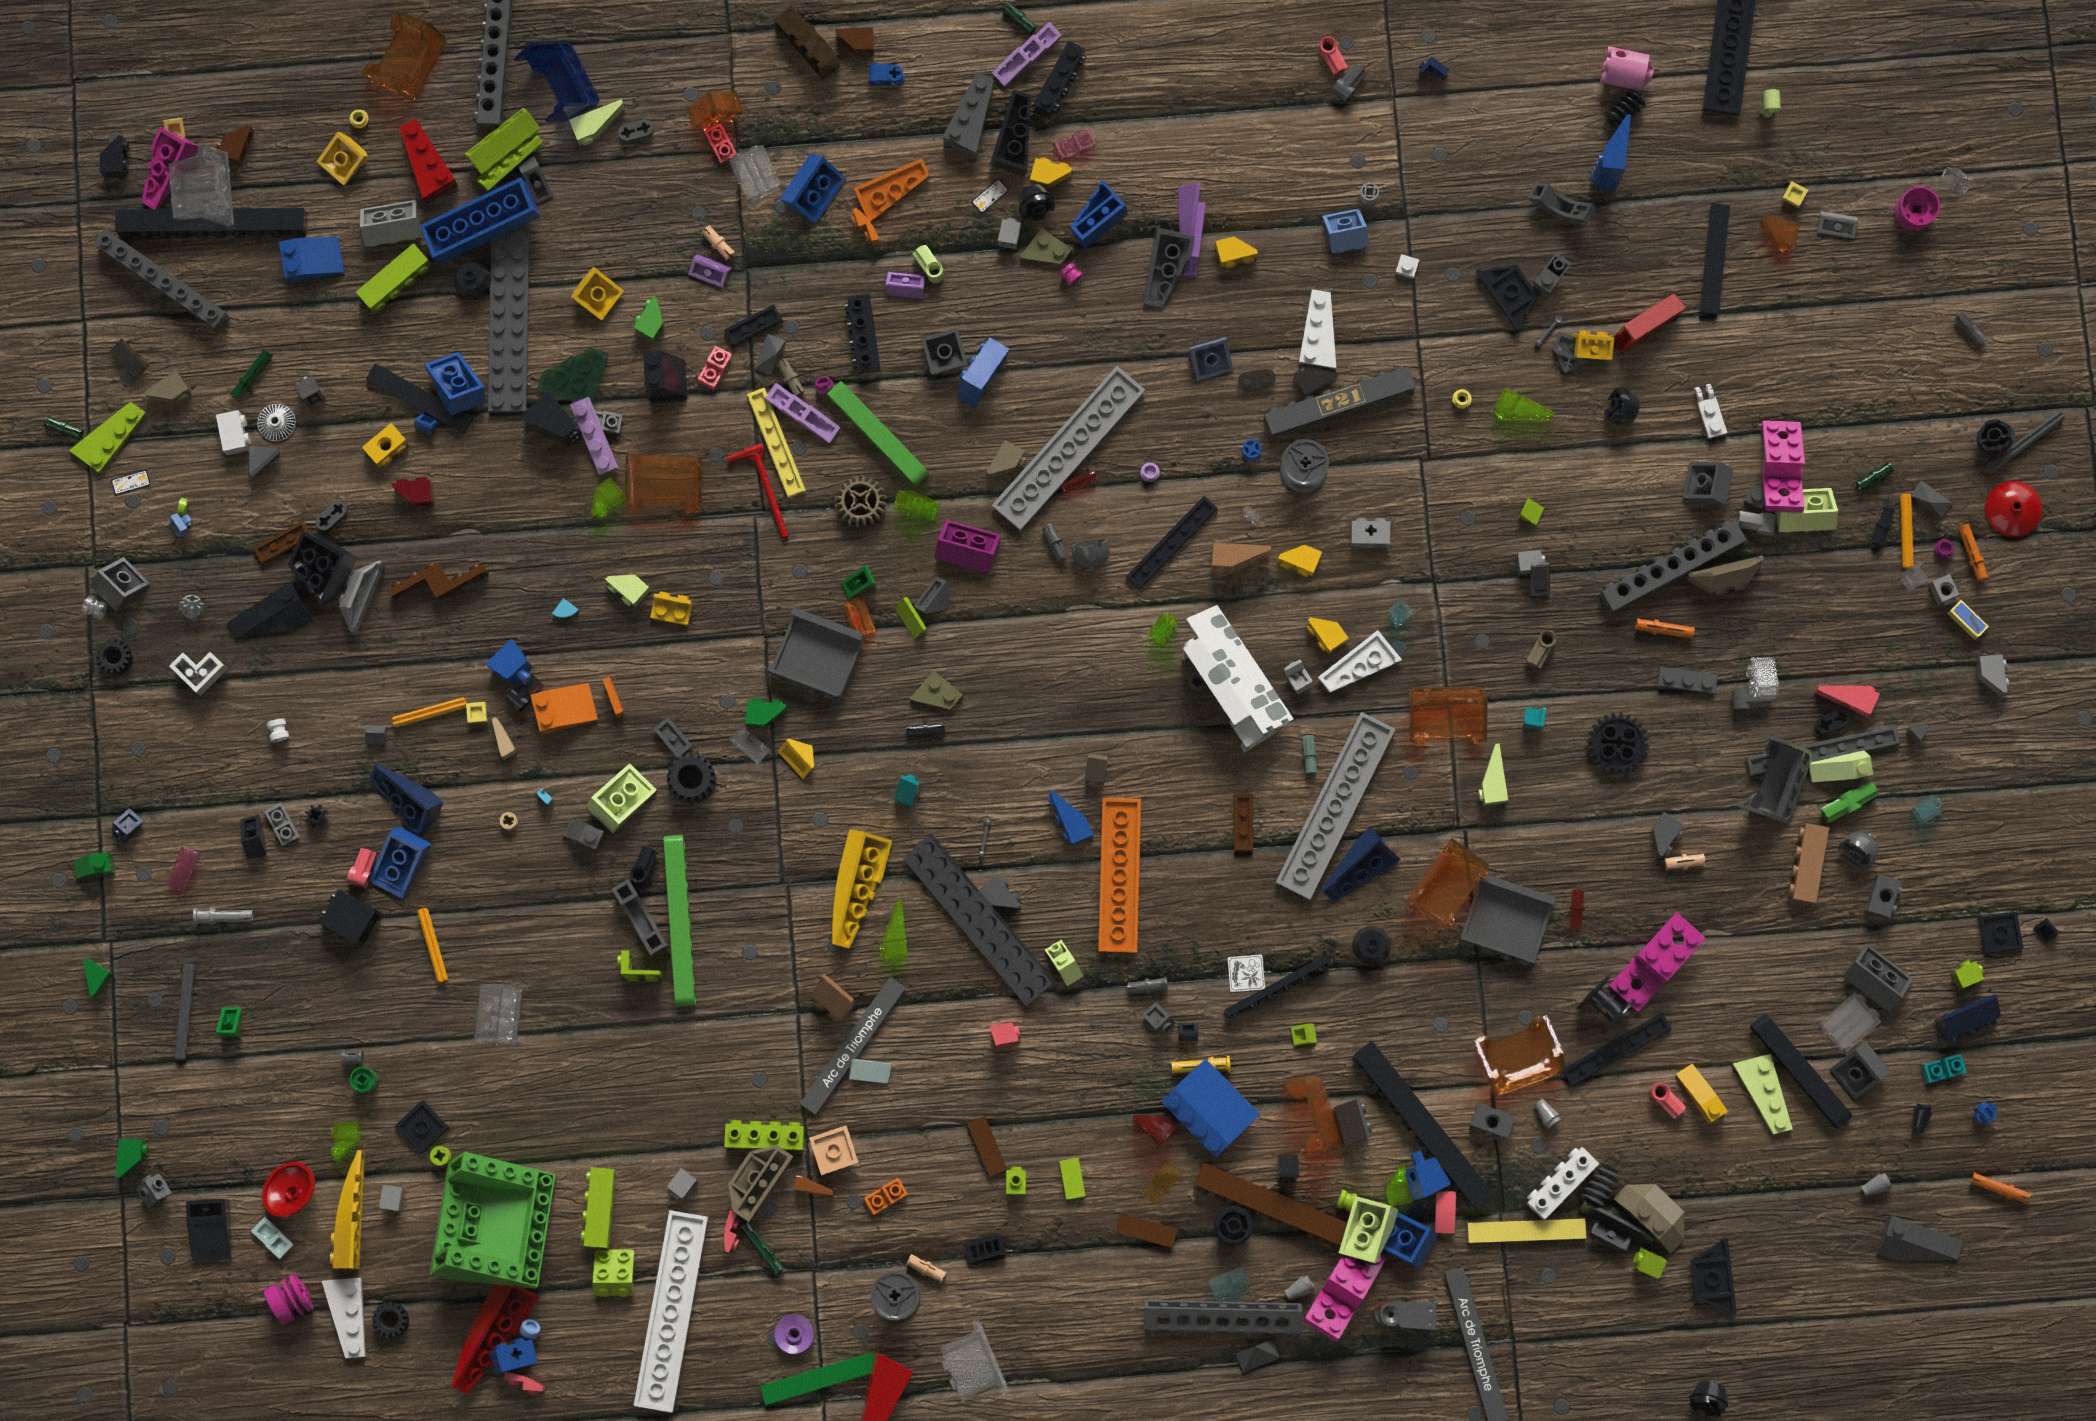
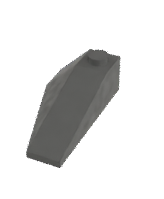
[1143,228,1195,307]
[1877,1216,1963,1260]

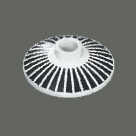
[258,404,296,441]

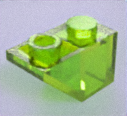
[591,477,626,521]
[893,490,940,521]
[1148,612,1178,648]
[331,1122,361,1162]
[1384,1164,1413,1207]

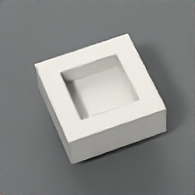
[1395,254,1419,279]

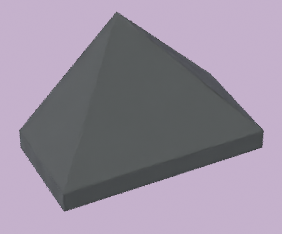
[754,334,786,376]
[248,446,280,477]
[1911,481,1952,518]
[914,576,949,614]
[1236,1339,1280,1372]

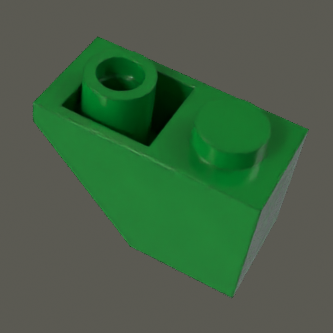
[745,698,787,728]

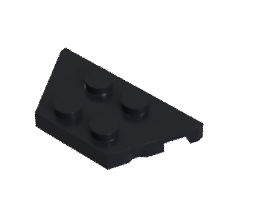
[1475,265,1538,332]
[1690,1238,1737,1315]

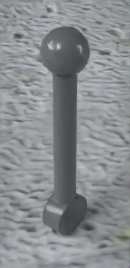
[1535,316,1562,347]
[979,819,991,859]

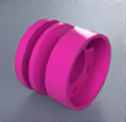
[1894,186,1940,231]
[264,1273,314,1326]

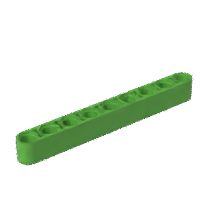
[664,835,696,1007]

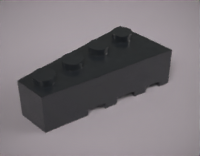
[989,89,1031,176]

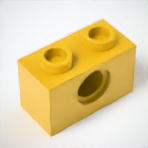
[362,423,409,468]

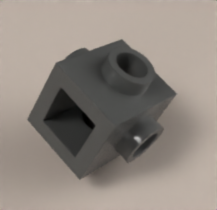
[137,1173,172,1208]

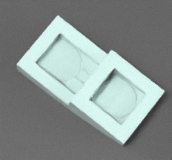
[251,1216,293,1259]

